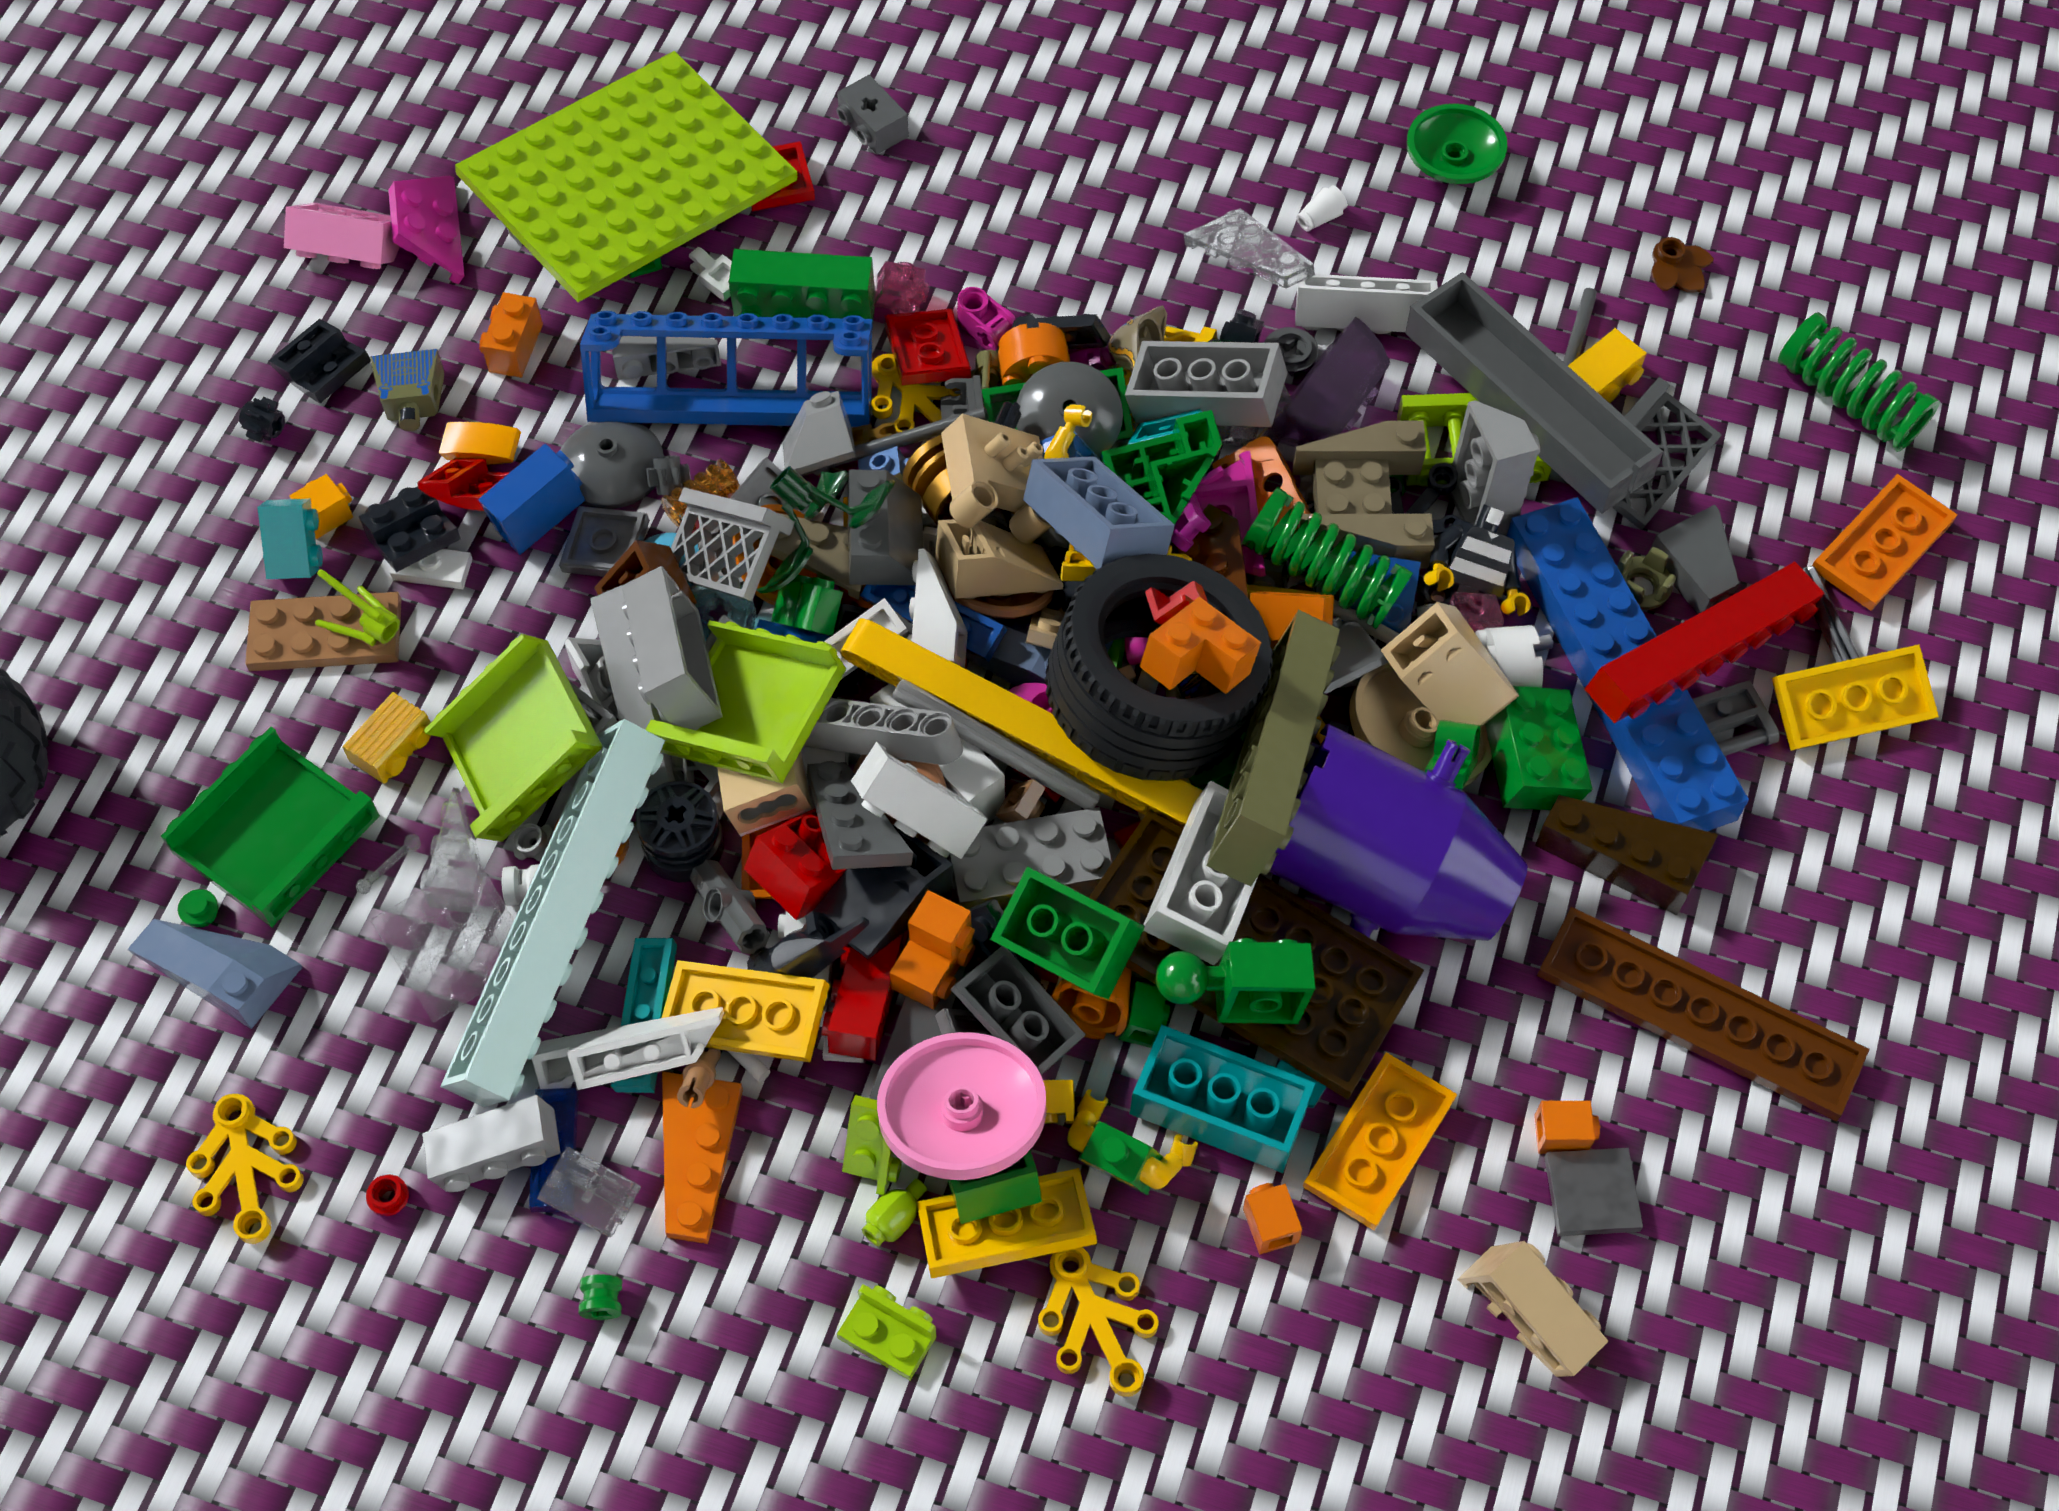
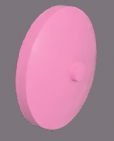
[877,1032,1046,1180]

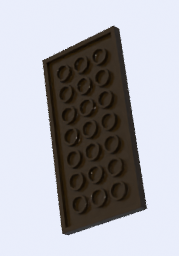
[1089,809,1424,1099]

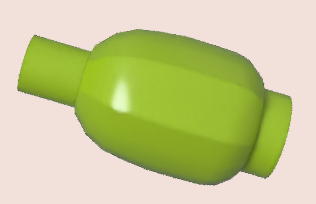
[861,1178,927,1247]

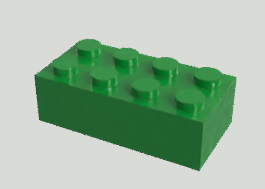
[728,249,876,328]

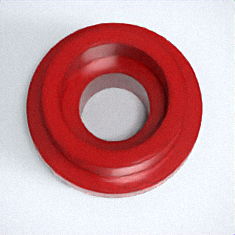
[366,1174,409,1216]

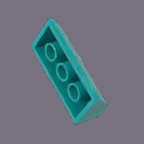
[1129,1025,1316,1173]

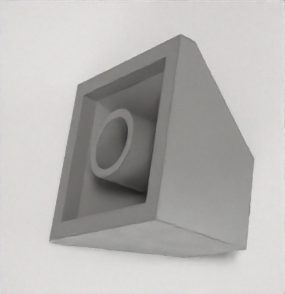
[783,390,856,475]

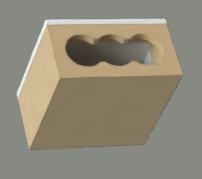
[717,752,813,836]

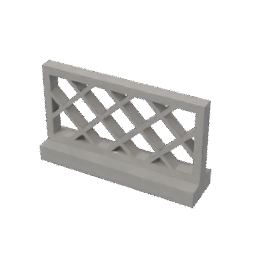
[671,487,795,601]

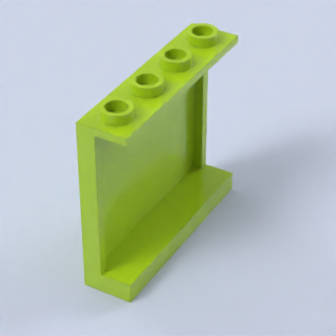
[645,620,847,784]
[424,634,603,842]

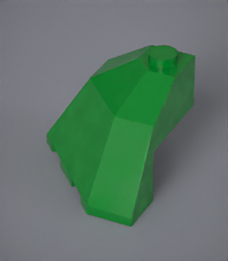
[1100,410,1222,525]

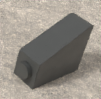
[1650,505,1739,614]

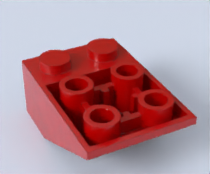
[744,808,847,921]

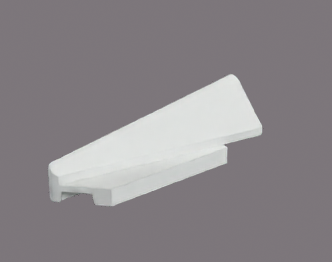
[532,1007,724,1094]

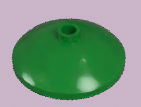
[1407,104,1507,184]

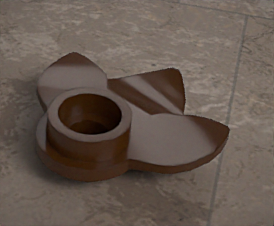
[1651,237,1714,293]

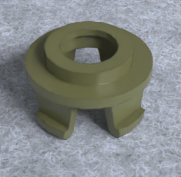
[1617,547,1676,610]

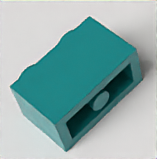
[257,498,323,579]

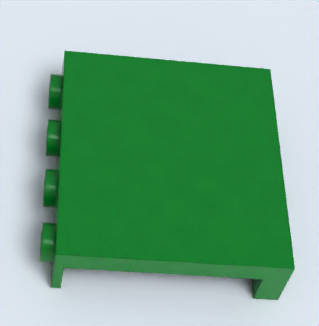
[161,727,380,928]

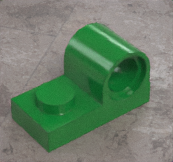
[1425,720,1480,789]

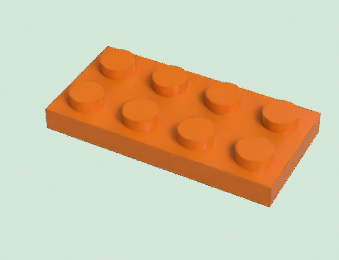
[1812,474,1958,611]

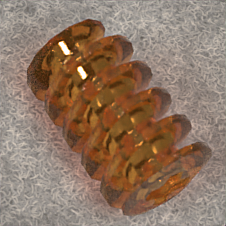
[661,458,740,532]

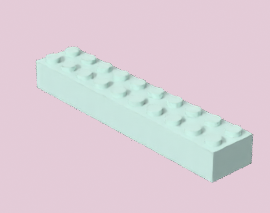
[440,719,665,1107]

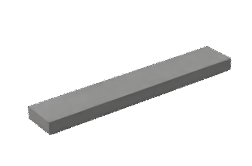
[590,585,675,791]

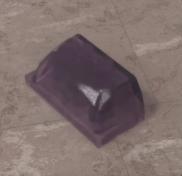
[1261,317,1390,447]

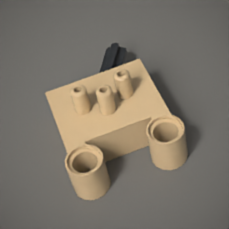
[941,401,1052,544]

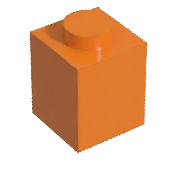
[1534,1101,1600,1154]
[1243,1183,1302,1255]

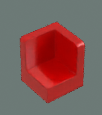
[1145,581,1208,625]

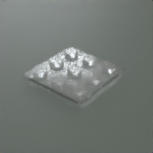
[370,858,514,1023]

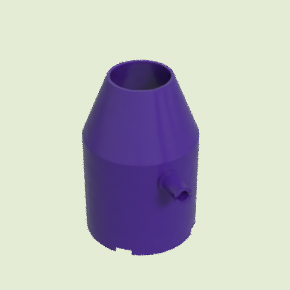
[1269,724,1528,941]

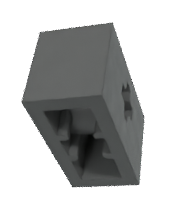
[836,74,909,154]

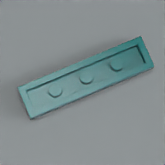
[611,938,677,1093]

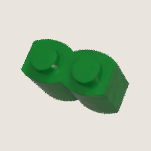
[771,574,843,636]

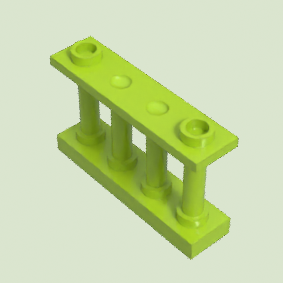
[1397,393,1552,487]

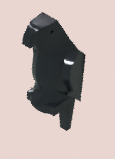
[747,911,870,978]

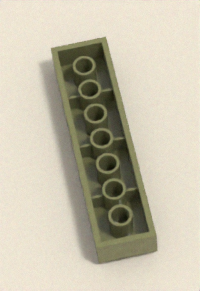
[1206,610,1341,887]

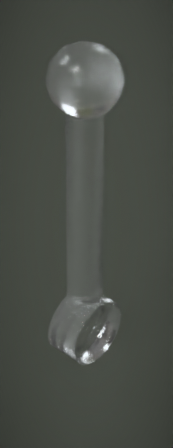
[356,834,421,894]

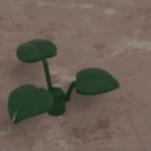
[756,466,896,594]

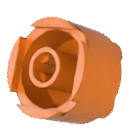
[998,323,1070,386]

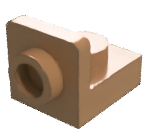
[995,779,1045,823]

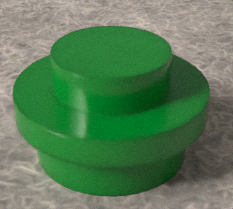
[177,889,219,928]

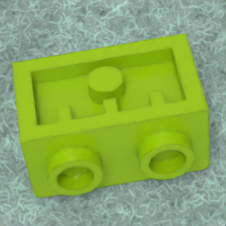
[842,1095,902,1196]
[837,1284,936,1381]

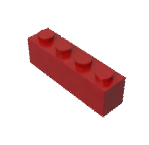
[822,929,909,1061]

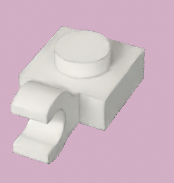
[689,247,732,301]

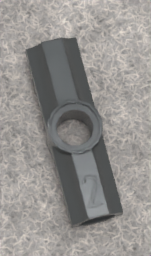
[689,860,771,954]

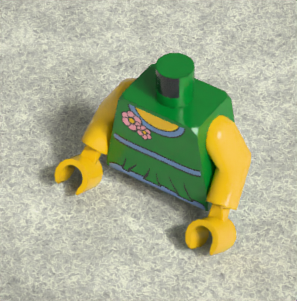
[1068,1089,1198,1195]

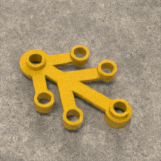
[871,354,961,433]
[186,1094,304,1244]
[1038,1247,1159,1397]

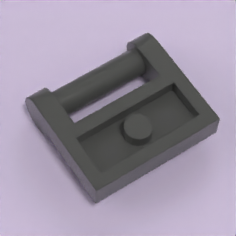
[1692,680,1779,756]

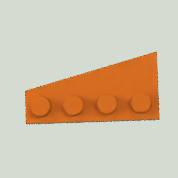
[662,1071,743,1244]

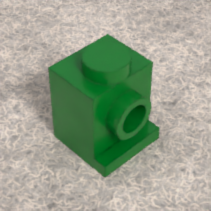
[1118,981,1170,1048]

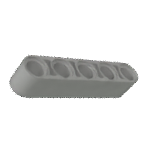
[804,698,963,765]

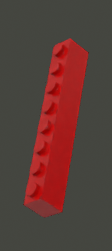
[1584,562,1825,723]

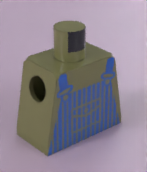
[370,349,445,431]

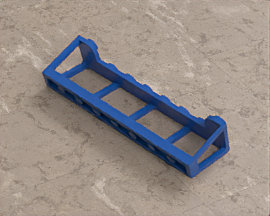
[580,311,872,427]

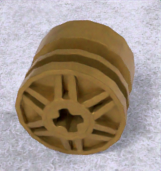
[903,435,953,526]

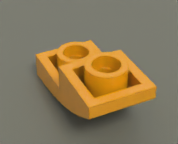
[439,422,521,465]

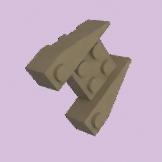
[1292,421,1435,568]

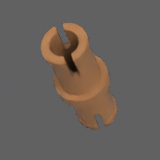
[677,1047,721,1108]

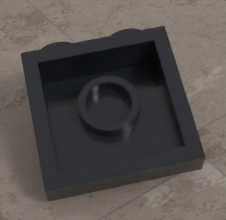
[358,486,461,573]

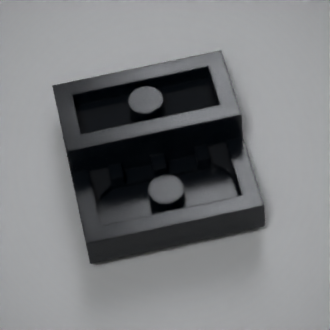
[268,319,371,403]

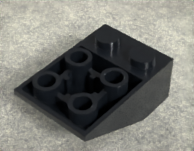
[813,825,954,959]

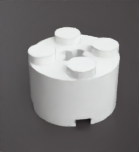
[1475,625,1543,688]

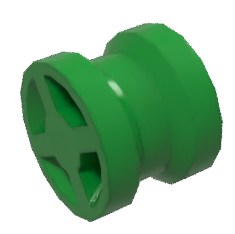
[578,1274,623,1320]

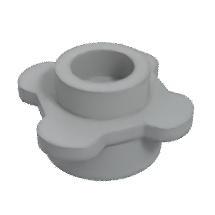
[514,823,554,862]

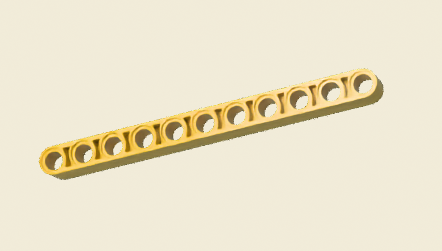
[840,618,1203,829]

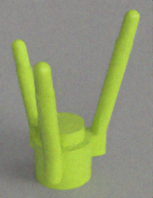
[315,569,400,646]

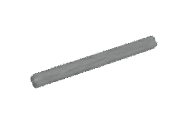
[892,679,1101,809]

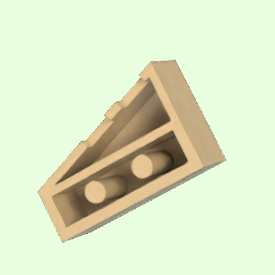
[1457,1241,1608,1377]

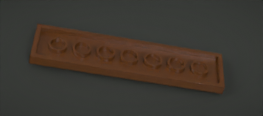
[1537,907,1870,1121]

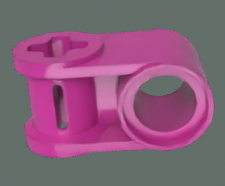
[957,287,1016,351]

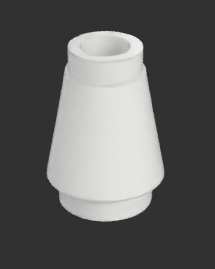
[1296,185,1348,232]

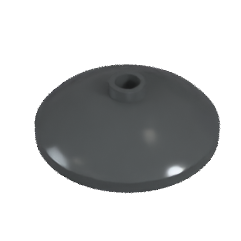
[1016,362,1123,459]
[560,422,664,509]

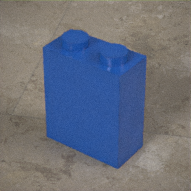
[478,443,585,555]

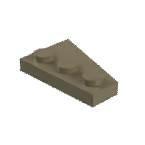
[759,513,863,600]

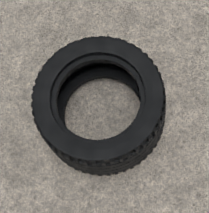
[1045,554,1273,781]

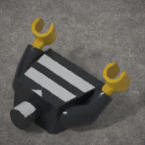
[1424,504,1531,616]

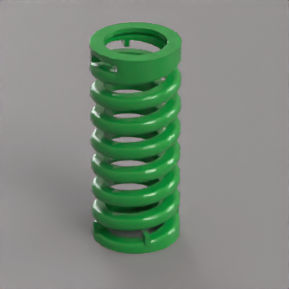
[1778,312,1940,452]
[1241,487,1413,630]

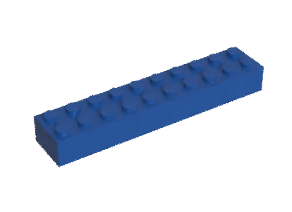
[1507,497,1749,831]

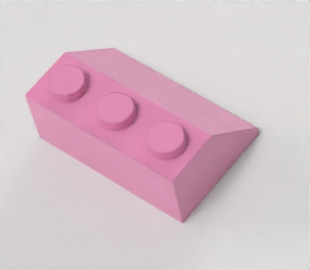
[284,203,400,269]

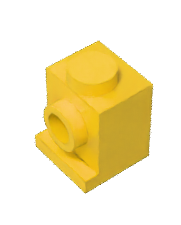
[1043,1080,1075,1124]

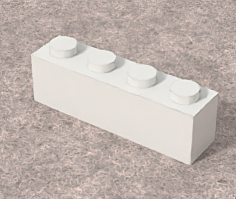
[1295,273,1438,334]

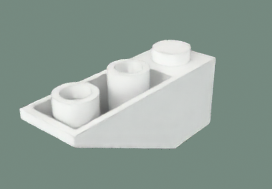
[907,549,968,668]

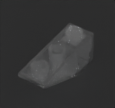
[420,787,486,914]

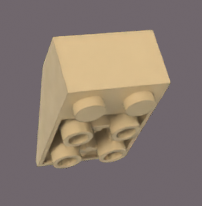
[935,519,1063,599]
[1381,602,1519,728]

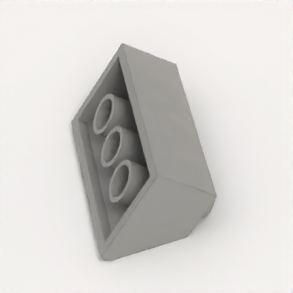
[1447,400,1540,535]

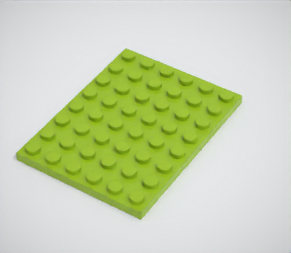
[455,51,797,302]

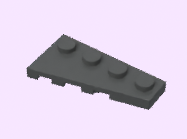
[807,761,913,870]

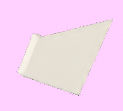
[564,637,614,714]

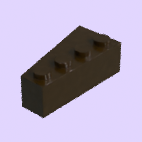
[1535,795,1718,915]

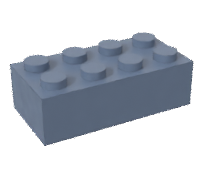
[1023,457,1175,569]

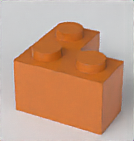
[1140,597,1261,694]
[890,890,975,1010]

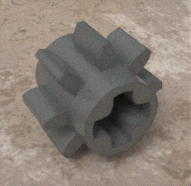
[646,455,691,495]

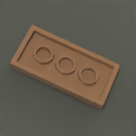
[245,592,402,671]

